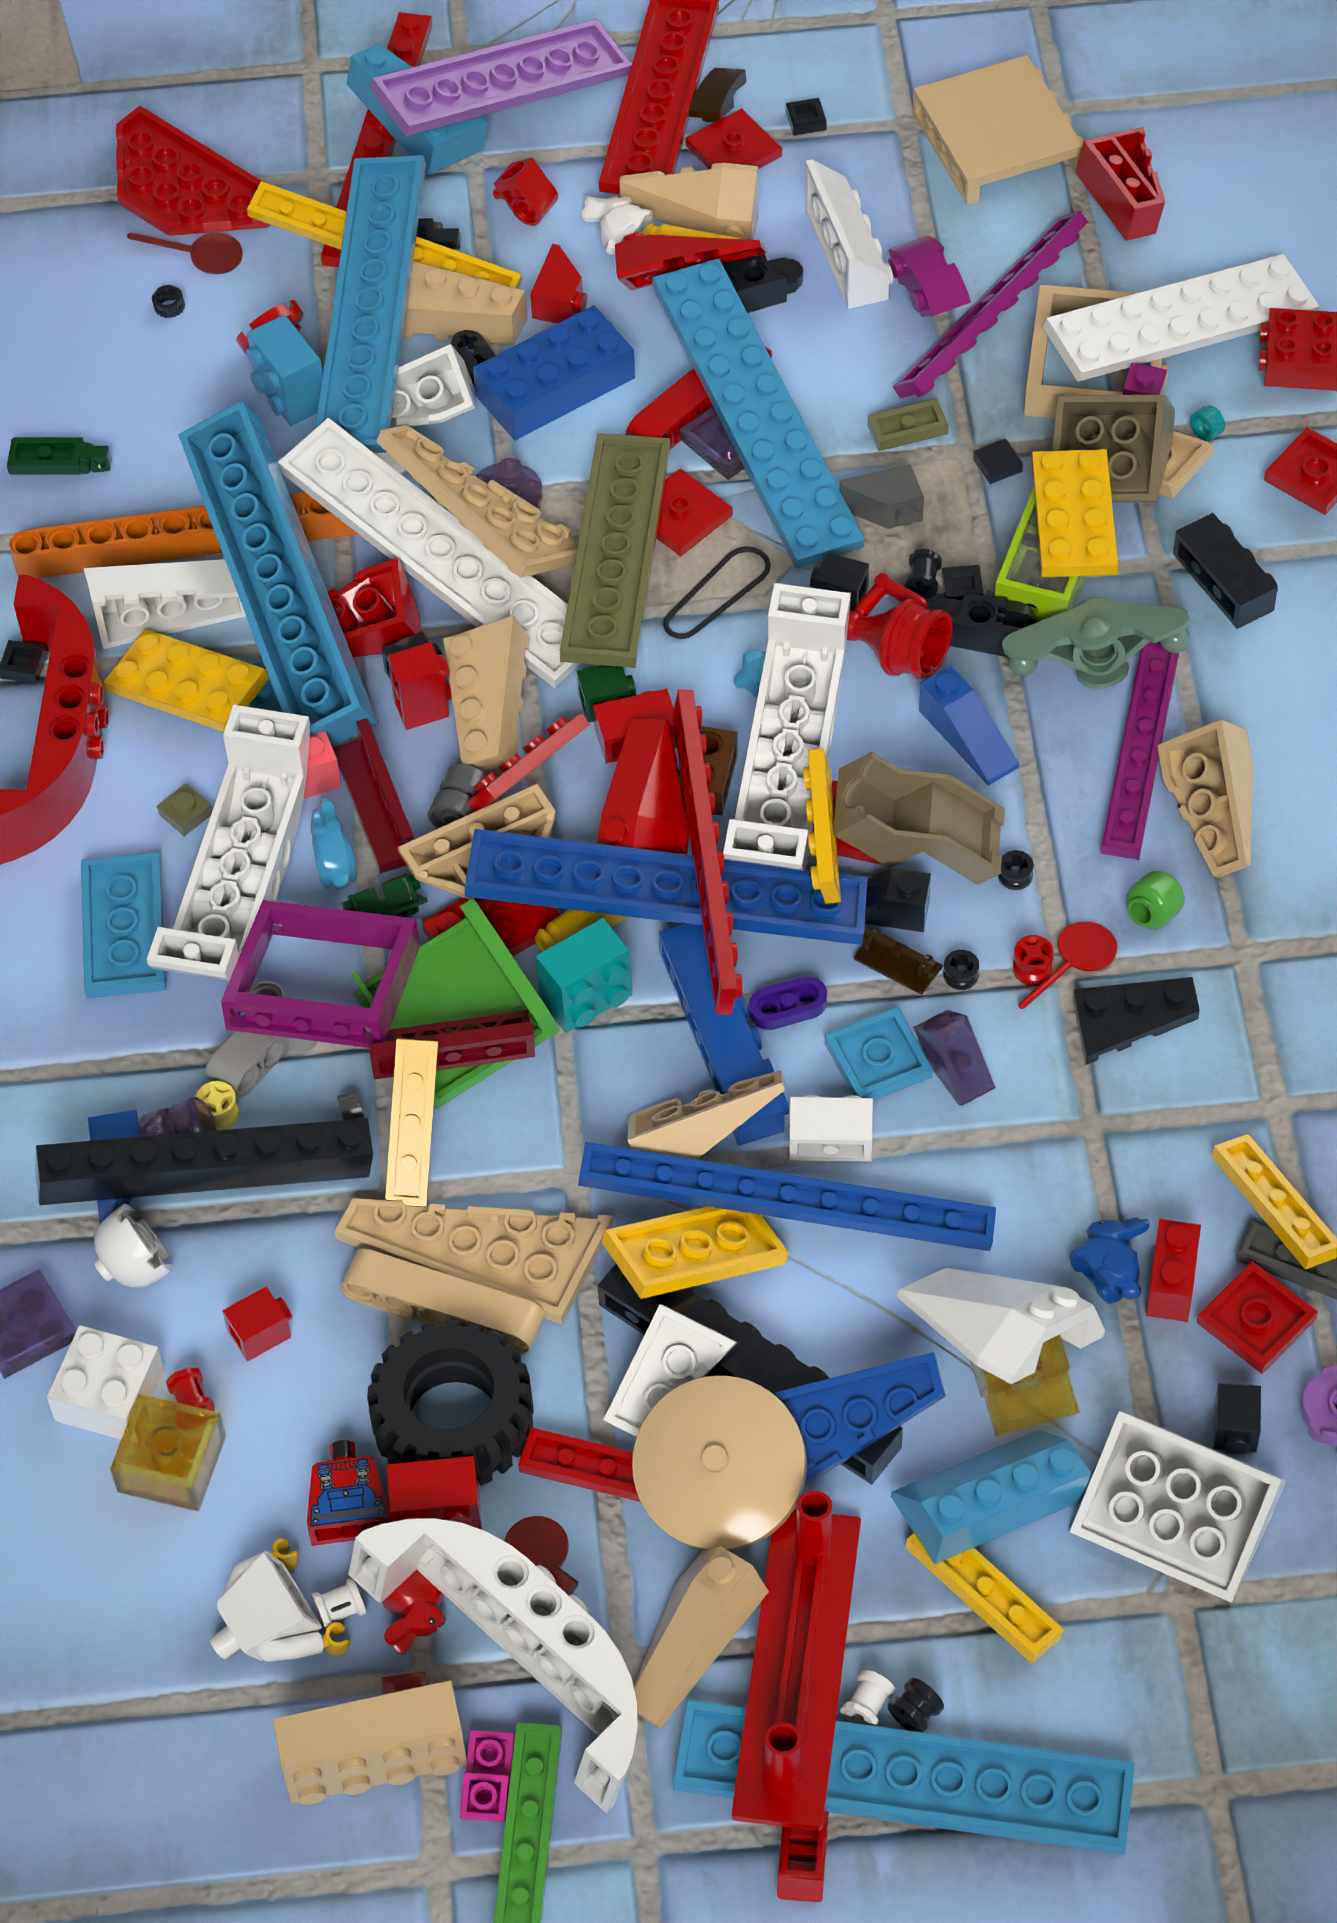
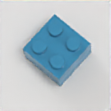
[246,315,323,426]

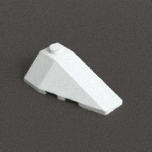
[390,344,475,428]

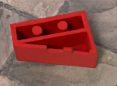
[1075,127,1165,241]

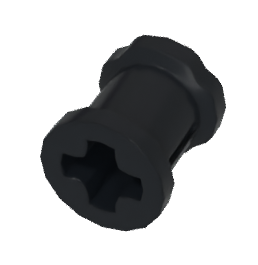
[905,549,942,599]

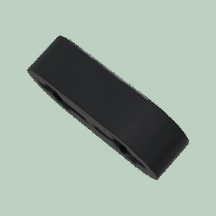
[451,330,496,386]

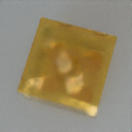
[110,1394,226,1512]

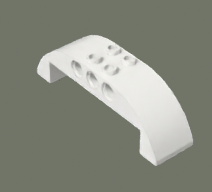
[723,583,851,871]
[147,705,310,981]
[348,1518,638,1814]

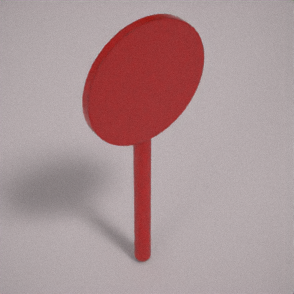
[1018,921,1117,1009]

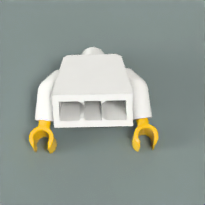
[210,1538,350,1662]

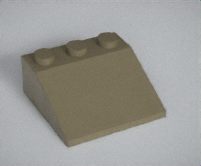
[1052,395,1175,503]

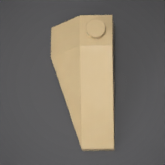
[620,163,759,240]
[627,1070,785,1160]
[633,1546,769,1729]

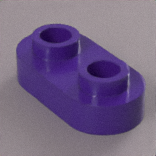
[749,977,827,1030]

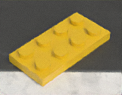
[1031,449,1118,577]
[103,629,269,732]
[602,1206,789,1299]

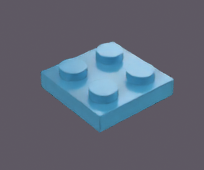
[824,1007,933,1100]

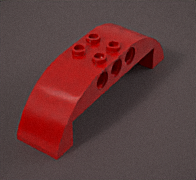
[0,575,109,865]

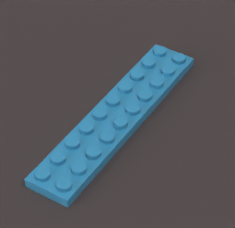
[315,155,426,453]
[652,258,865,568]
[673,1700,1135,1855]

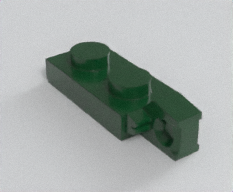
[7,437,112,475]

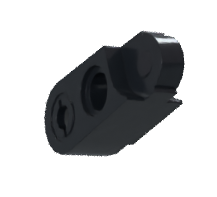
[722,254,803,313]
[927,593,1038,657]

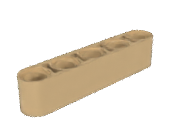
[339,1249,546,1354]

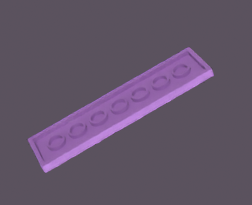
[370,19,632,136]

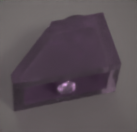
[913,1009,996,1106]

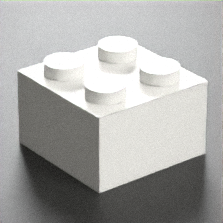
[47,1325,165,1443]

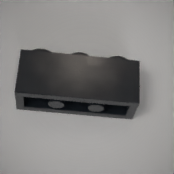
[1173,513,1278,629]

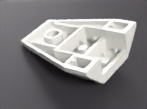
[897,1268,1105,1384]

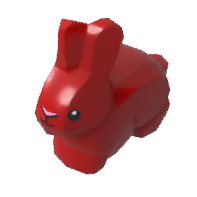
[382,1570,446,1655]

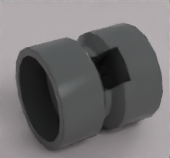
[427,764,487,829]

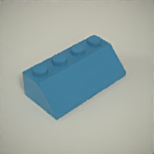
[890,1430,1091,1564]

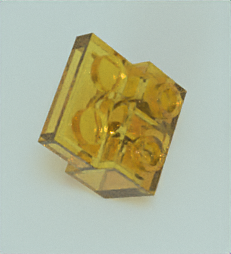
[970,1334,1080,1437]

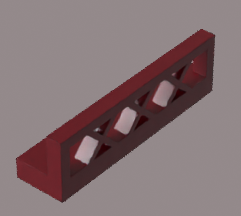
[333,718,414,874]
[369,1010,535,1080]

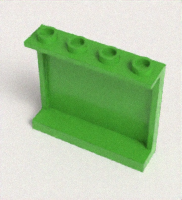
[352,898,560,1109]

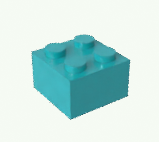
[535,918,632,1033]

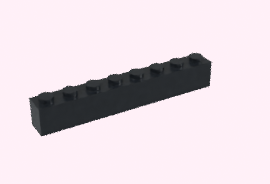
[35,1118,373,1205]
[598,1264,903,1485]

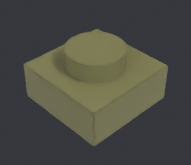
[157,783,213,837]

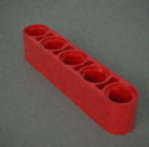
[625,346,772,450]

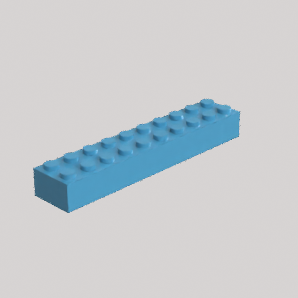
[178,400,378,746]

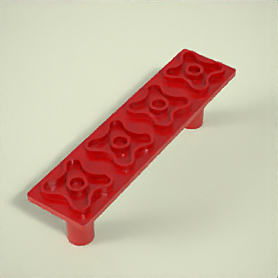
[731,1491,861,1831]

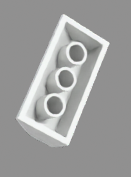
[805,159,893,309]

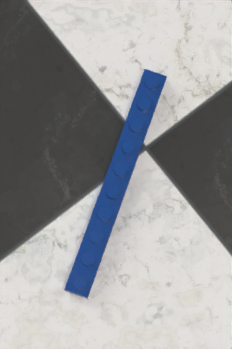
[578,1142,996,1251]

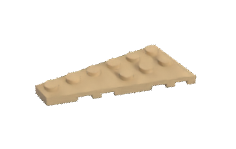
[376,425,578,578]
[334,1198,614,1325]

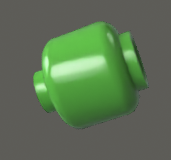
[1125,871,1185,929]

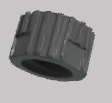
[337,1091,365,1120]

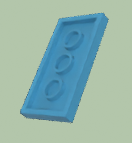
[81,852,166,998]

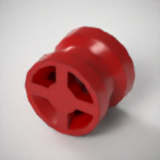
[1013,935,1054,985]

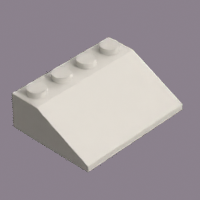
[1070,1411,1286,1603]

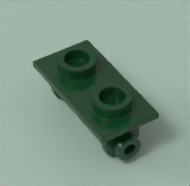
[342,873,428,917]

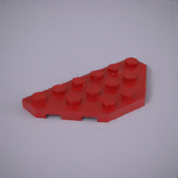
[116,105,270,236]

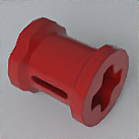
[166,1367,215,1424]

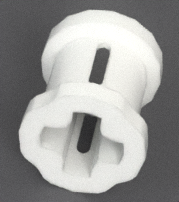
[311,1578,367,1630]
[840,1670,896,1726]

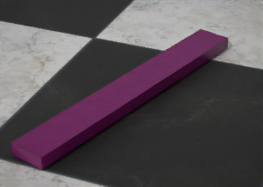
[1101,610,1187,860]

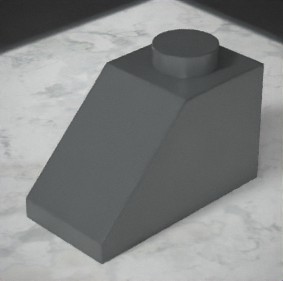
[840,464,924,529]

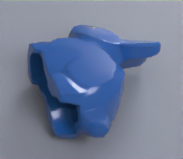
[1069,1217,1150,1304]

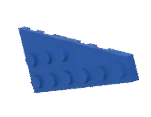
[772,1352,946,1487]

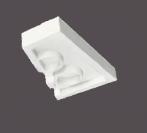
[603,1304,738,1437]

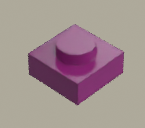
[1123,362,1167,395]

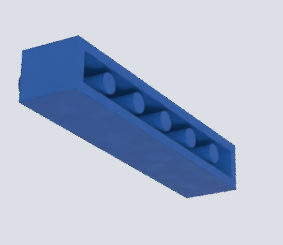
[659,924,789,1146]

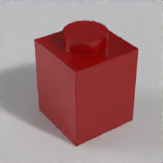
[222,1286,293,1362]

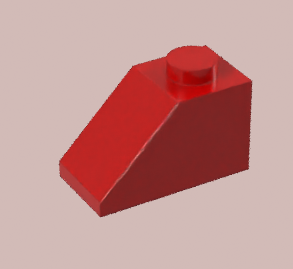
[530,244,587,324]

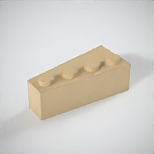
[403,261,527,345]

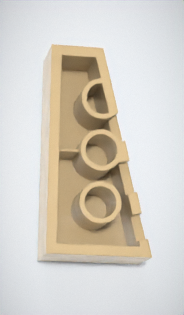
[443,616,530,777]

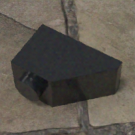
[864,868,931,932]

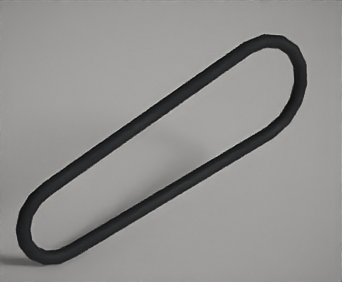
[663,546,771,639]

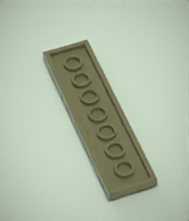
[560,433,670,668]

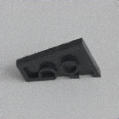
[1073,977,1200,1065]

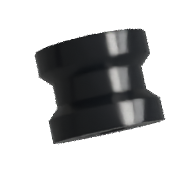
[887,1677,944,1733]

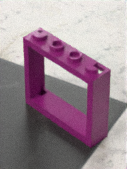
[221,900,420,1048]

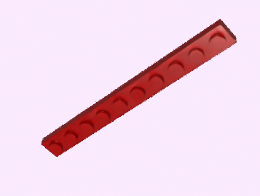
[321,12,432,267]
[672,689,742,1015]

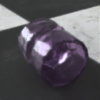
[139,1097,216,1137]

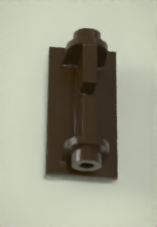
[854,928,943,995]

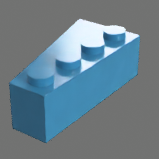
[346,43,488,175]

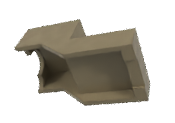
[833,752,1005,885]

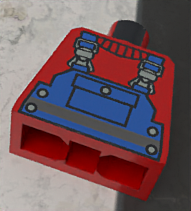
[307,1440,391,1546]

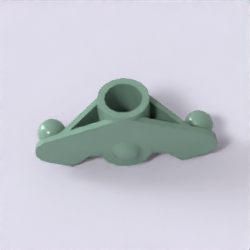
[1002,598,1190,689]

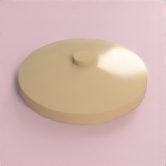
[632,1376,807,1551]

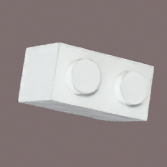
[790,1095,873,1162]

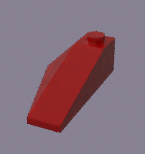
[615,232,767,291]
[597,719,690,855]

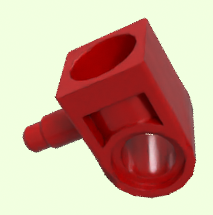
[493,158,558,226]

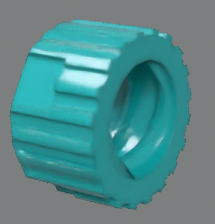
[1189,405,1225,442]

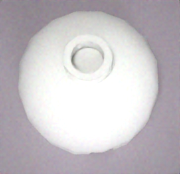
[94,1203,174,1289]

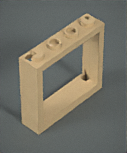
[1024,284,1170,419]

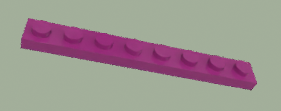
[893,211,1088,398]

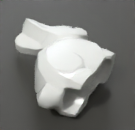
[581,196,653,255]

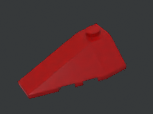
[328,558,421,657]

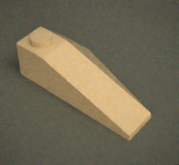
[1157,719,1253,878]

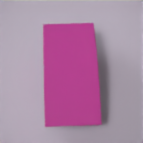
[459,1730,515,1823]

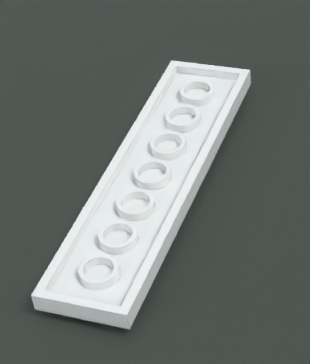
[1043,254,1320,382]

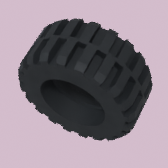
[367,1320,534,1486]

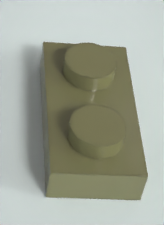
[868,398,949,451]

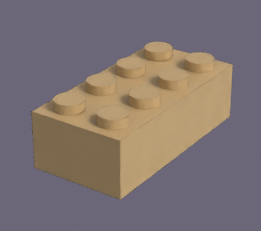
[273,1680,467,1805]

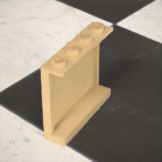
[913,55,1084,205]

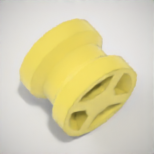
[195,1081,239,1131]

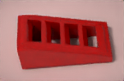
[777,1810,829,1902]

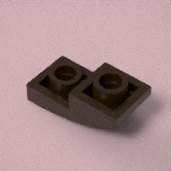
[689,68,747,122]

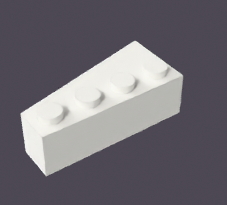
[84,559,246,649]

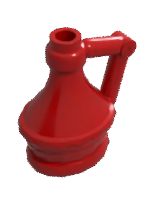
[847,573,953,679]

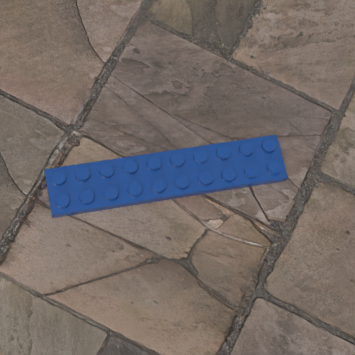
[464,829,868,945]

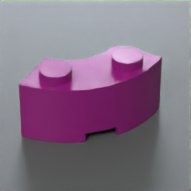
[888,236,971,317]

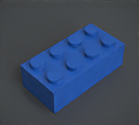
[473,305,635,441]

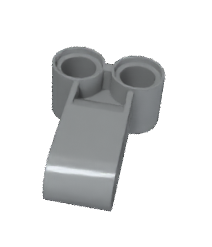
[205,981,318,1098]

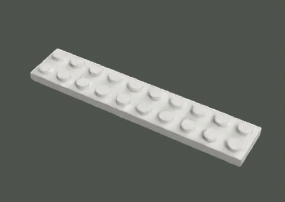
[277,418,580,689]

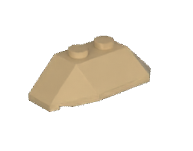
[398,784,556,900]

